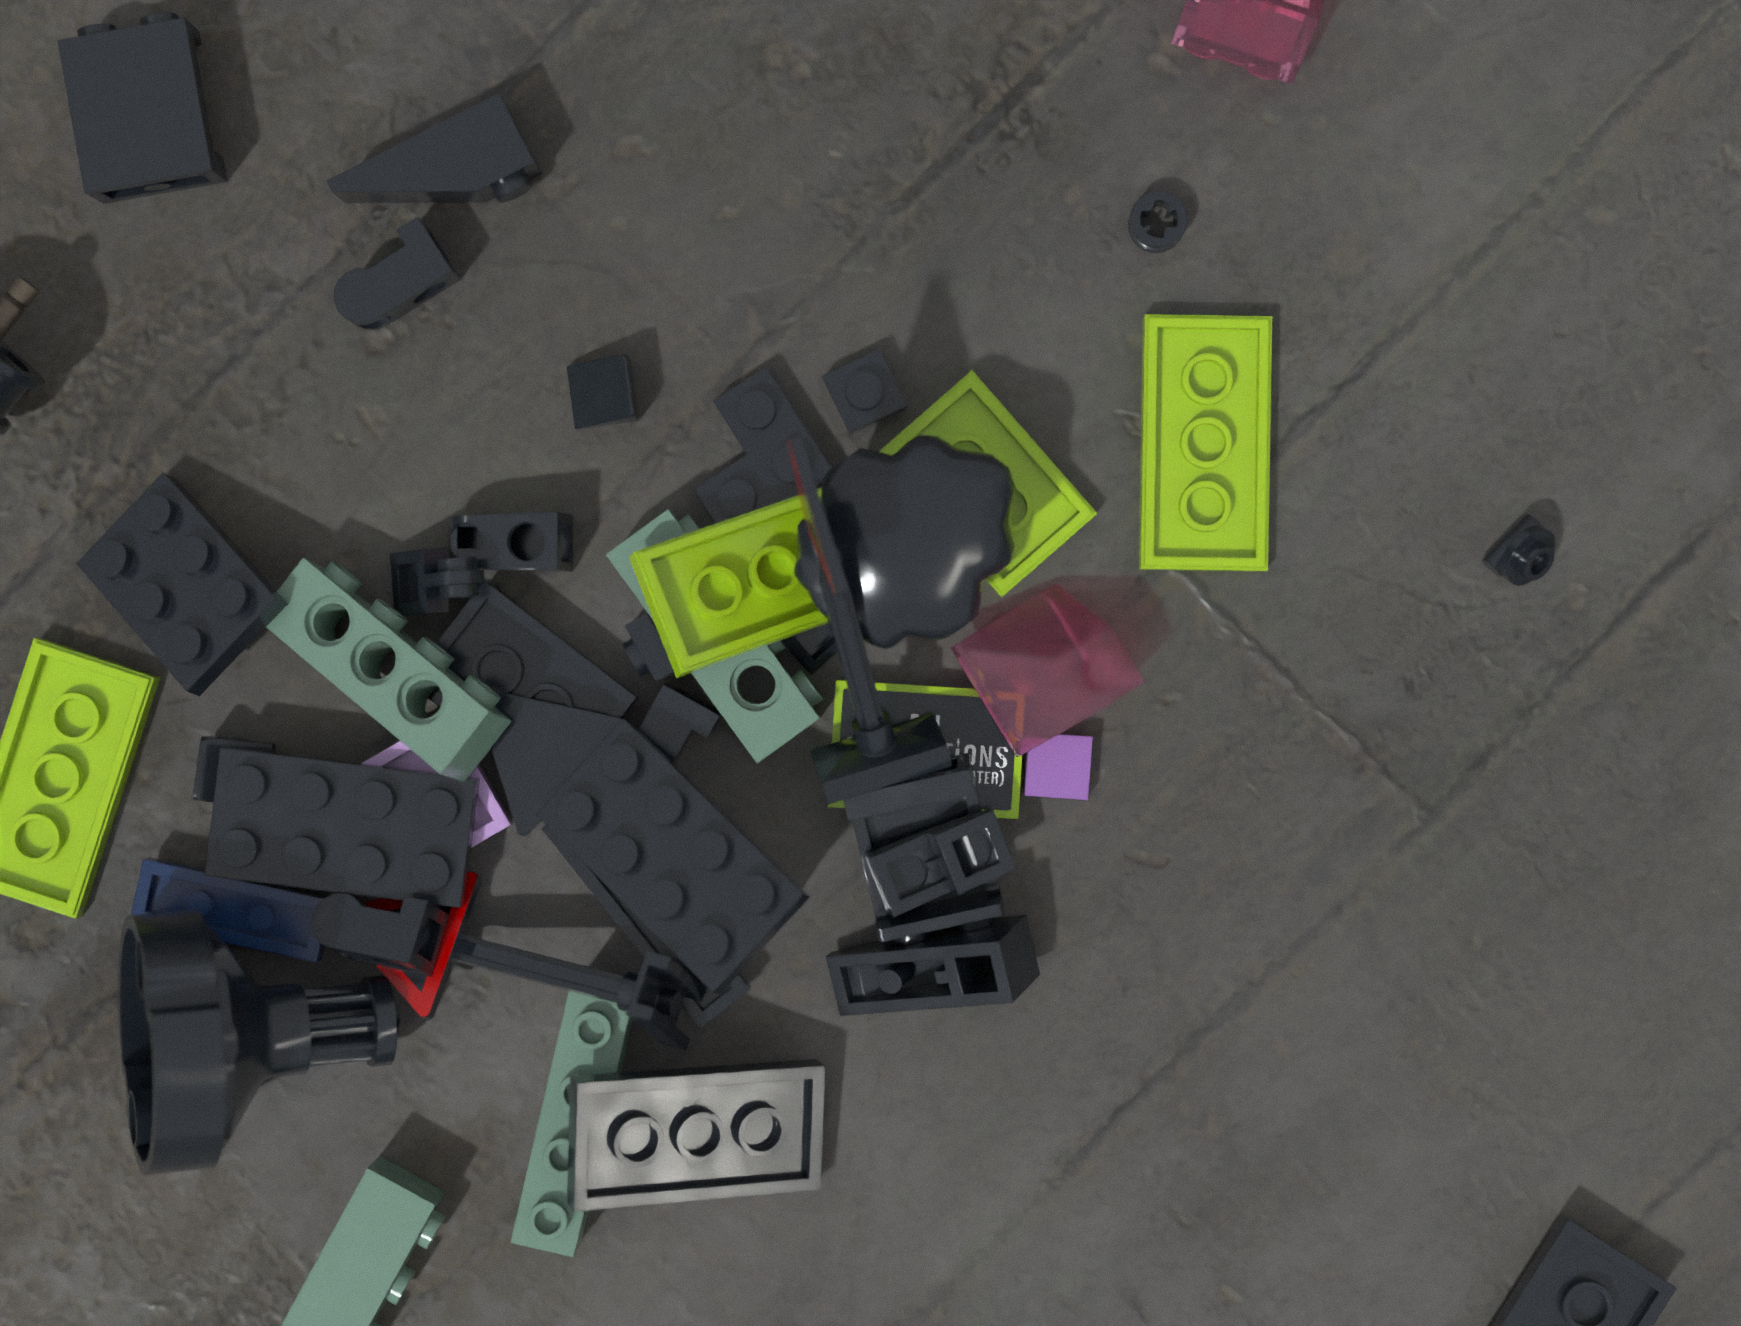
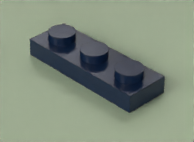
[131,857,328,963]

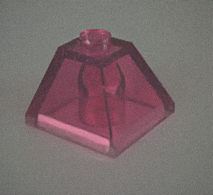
[951,583,1144,757]

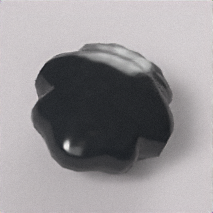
[794,435,1016,649]

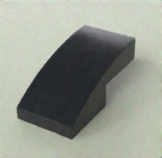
[864,809,1016,917]

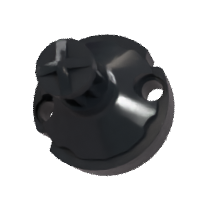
[118,910,400,1176]

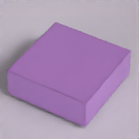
[1023,731,1093,800]

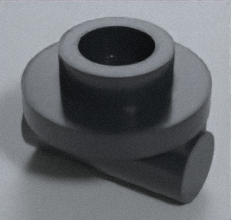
[1482,514,1555,586]

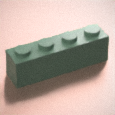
[281,1156,446,1326]

